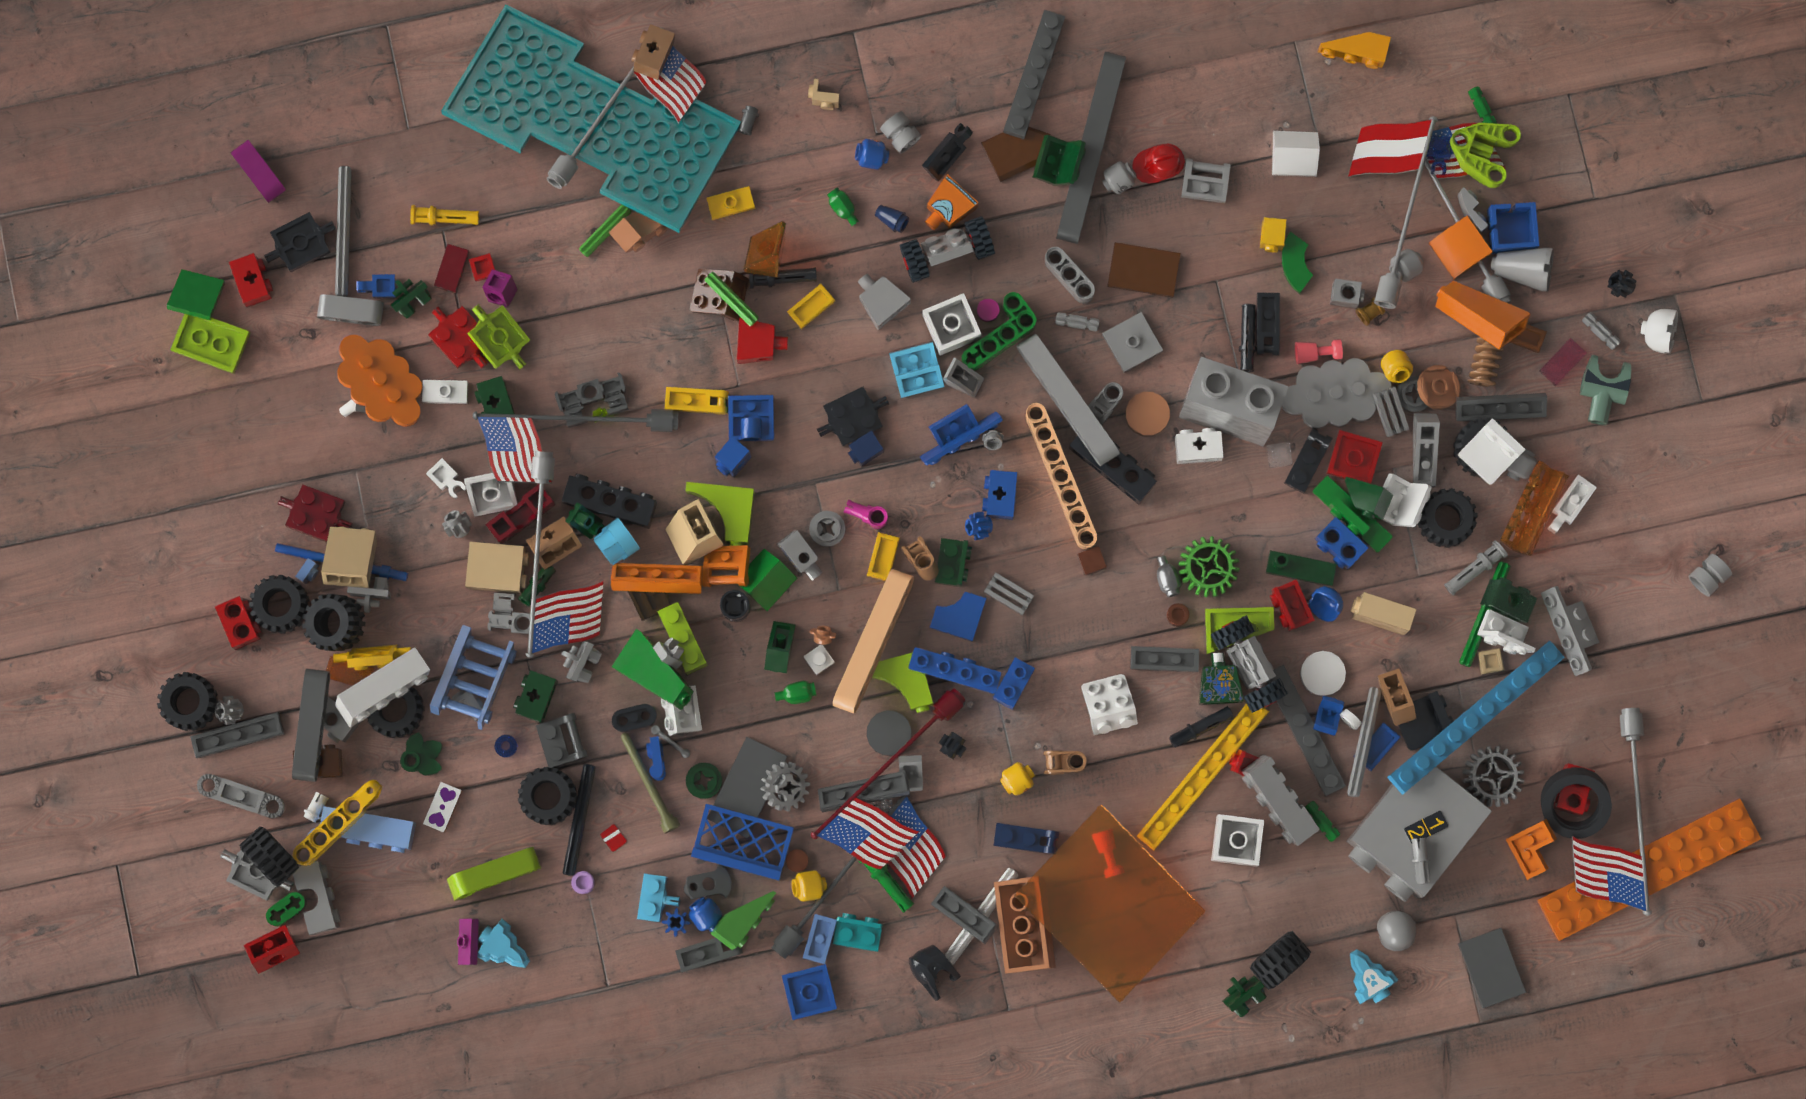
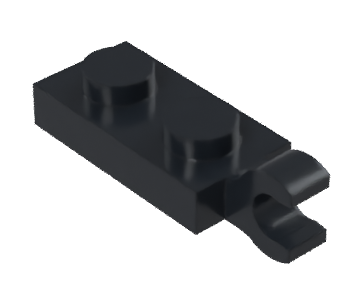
[922,123,973,181]

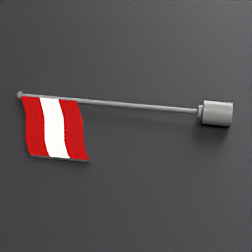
[1348,116,1438,309]

